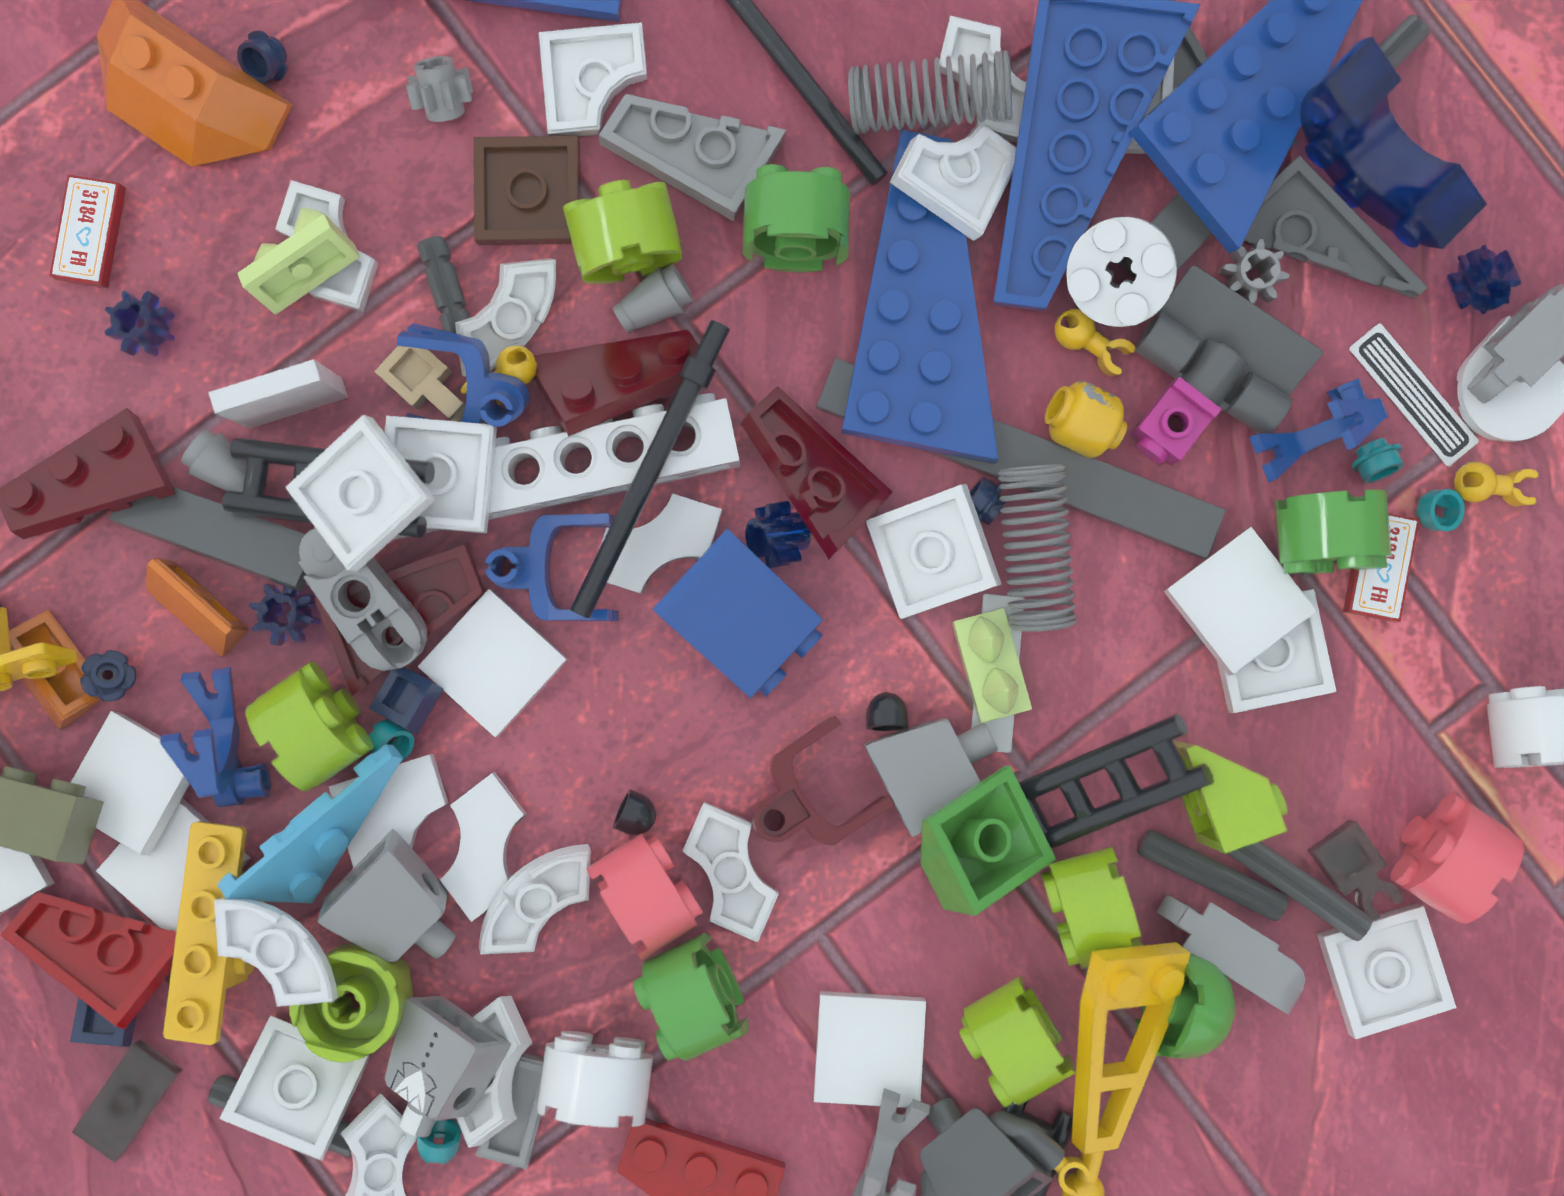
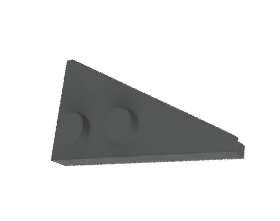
[1243,155,1428,299]

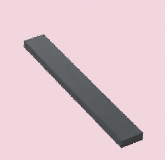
[816,358,1226,560]

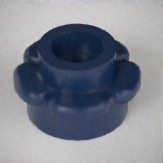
[237,30,288,83]
[970,477,1006,525]
[80,650,136,702]

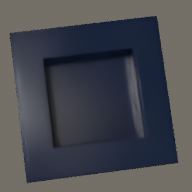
[369,667,444,735]
[70,997,137,1047]

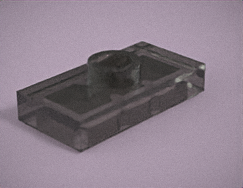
[72,1040,183,1162]

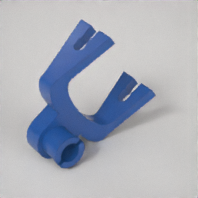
[397,323,529,427]
[1249,378,1388,482]
[485,513,619,621]
[159,667,271,808]

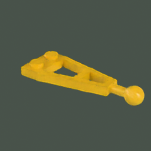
[1062,942,1191,1196]

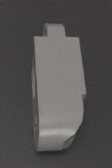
[1467,284,1564,404]
[298,528,427,671]
[1156,894,1306,1015]

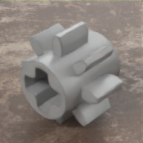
[405,56,473,122]
[1218,239,1289,304]

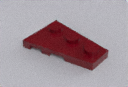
[741,386,893,560]

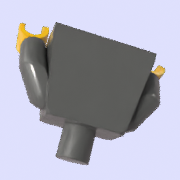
[920,1098,1091,1196]

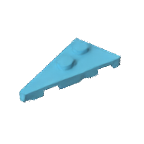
[218,744,403,903]

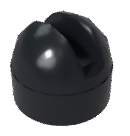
[866,692,908,731]
[613,789,656,835]

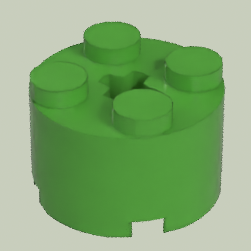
[742,164,850,273]
[1275,490,1392,575]
[633,933,749,1061]

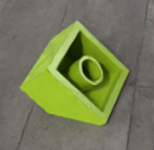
[1173,741,1287,854]

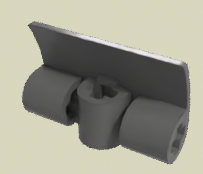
[1134,266,1323,434]

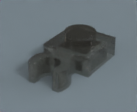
[1307,819,1402,921]

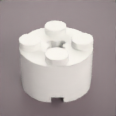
[1067,217,1177,327]
[1487,686,1564,768]
[537,1031,653,1127]

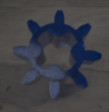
[1447,245,1521,314]
[104,290,176,357]
[745,501,811,568]
[249,584,320,646]

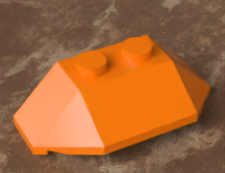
[97,0,293,167]

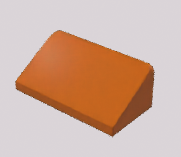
[146,558,248,657]
[9,609,102,730]

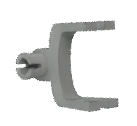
[852,1088,930,1196]

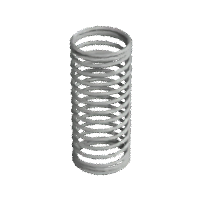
[848,50,1013,135]
[997,464,1078,632]

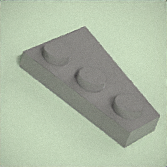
[599,94,786,221]

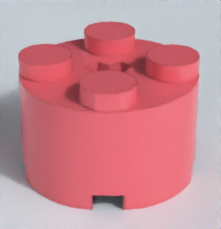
[1390,793,1524,924]
[586,834,703,960]

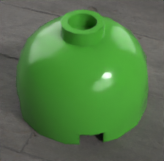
[1135,954,1236,1059]

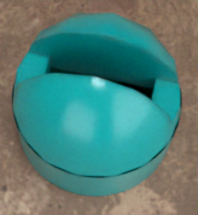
[1415,489,1465,531]
[368,720,414,763]
[417,1119,462,1165]

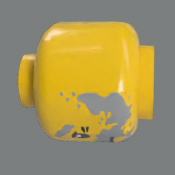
[1045,381,1127,458]

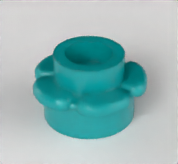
[1352,438,1404,483]

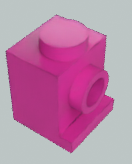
[1130,377,1222,465]

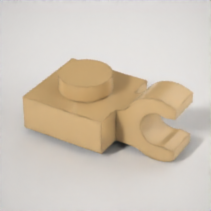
[374,346,466,422]

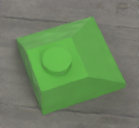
[920,766,1056,916]

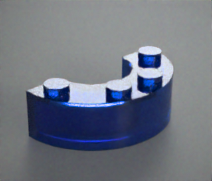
[1300,37,1487,249]

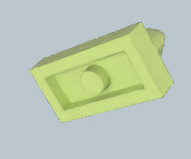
[238,208,360,315]
[951,608,1032,723]

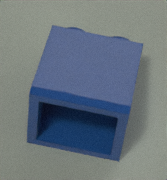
[652,529,823,698]

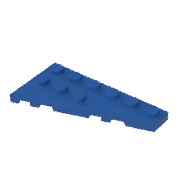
[993,0,1201,311]
[1129,0,1363,254]
[841,130,998,464]

